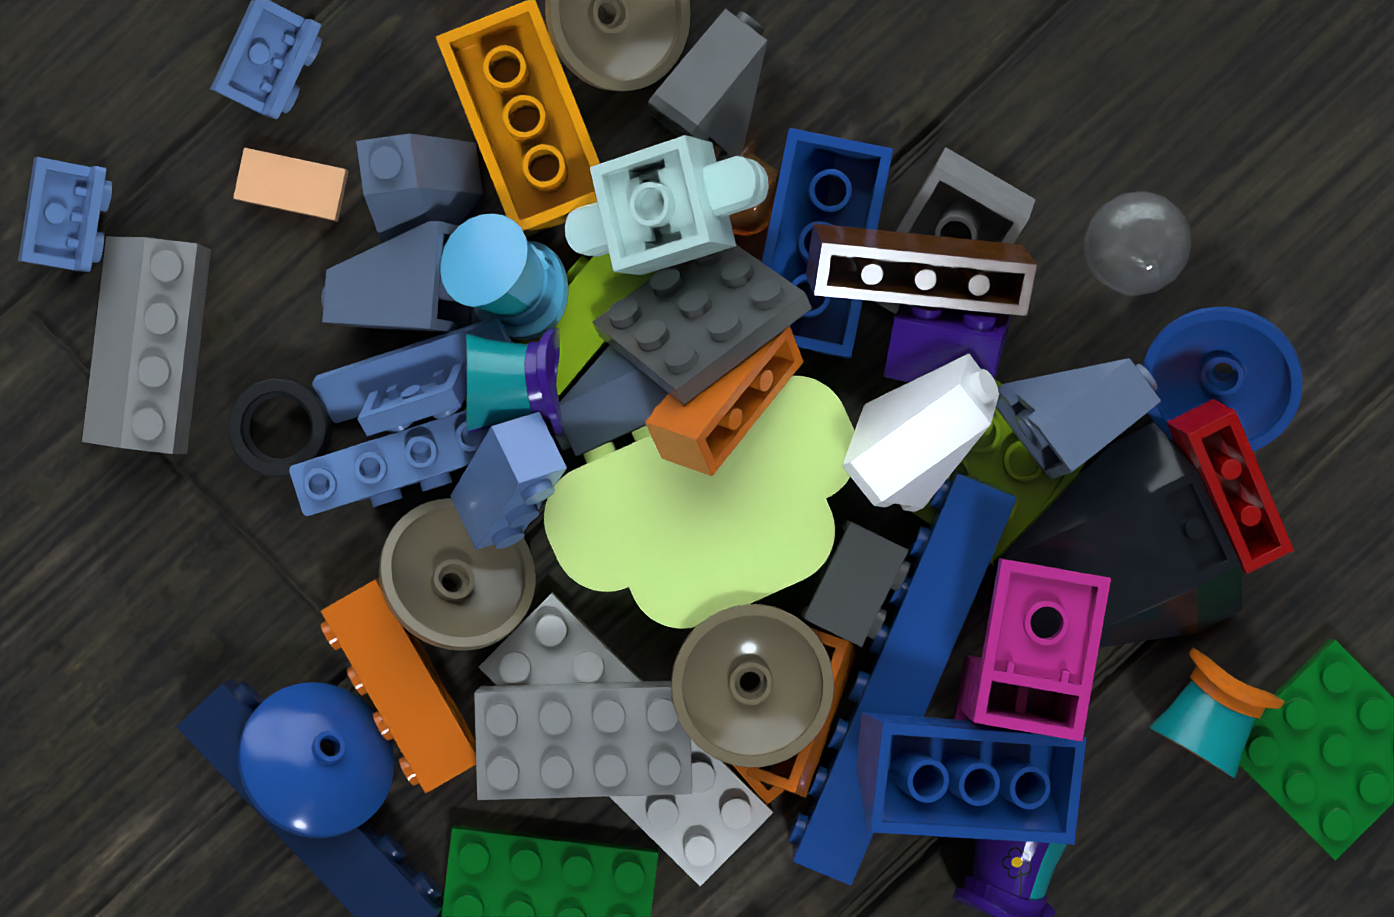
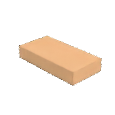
[233,148,349,222]

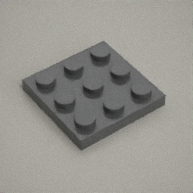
[592,245,812,405]

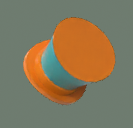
[1149,647,1285,779]

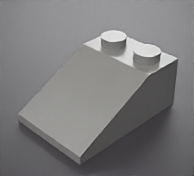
[874,147,1036,314]

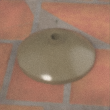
[545,0,691,92]
[379,498,536,651]
[671,604,834,767]

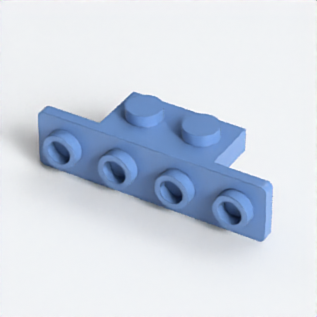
[312,317,512,436]
[289,410,491,516]

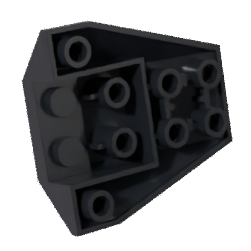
[993,423,1242,648]

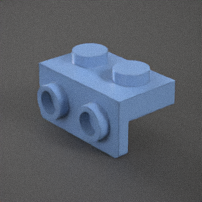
[210,0,322,119]
[18,157,112,272]

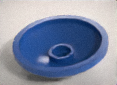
[1143,307,1303,451]
[238,682,394,838]

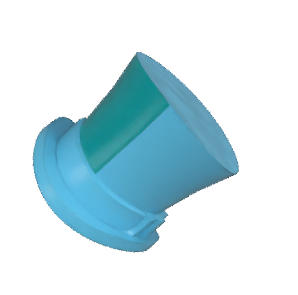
[440,214,568,340]

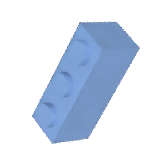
[450,412,567,550]

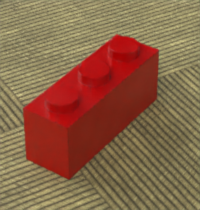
[1166,399,1294,574]

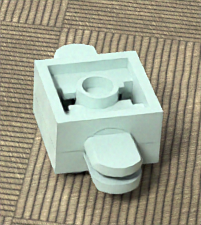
[565,135,769,275]

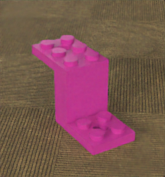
[953,558,1111,742]

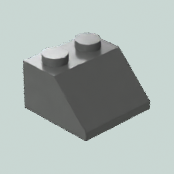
[794,517,910,647]

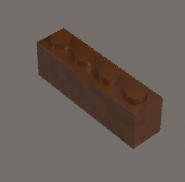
[806,223,1037,316]

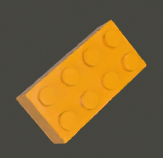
[436,0,600,238]

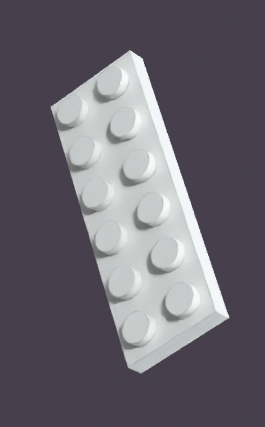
[479,592,773,886]

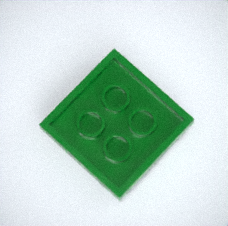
[1239,638,1394,861]

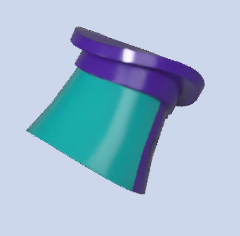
[466,328,562,435]
[953,839,1067,917]

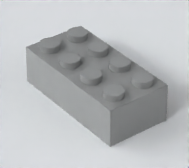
[474,681,693,800]

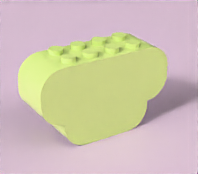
[544,376,855,629]

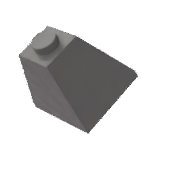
[648,9,767,162]

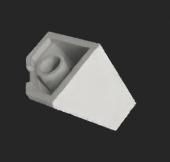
[842,354,999,512]

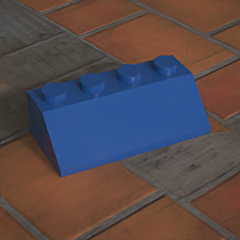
[762,128,893,360]
[856,712,1086,845]

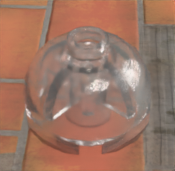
[1083,191,1192,296]

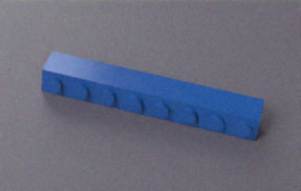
[787,469,1017,886]

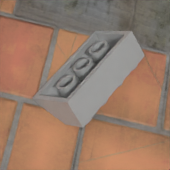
[82,236,211,454]

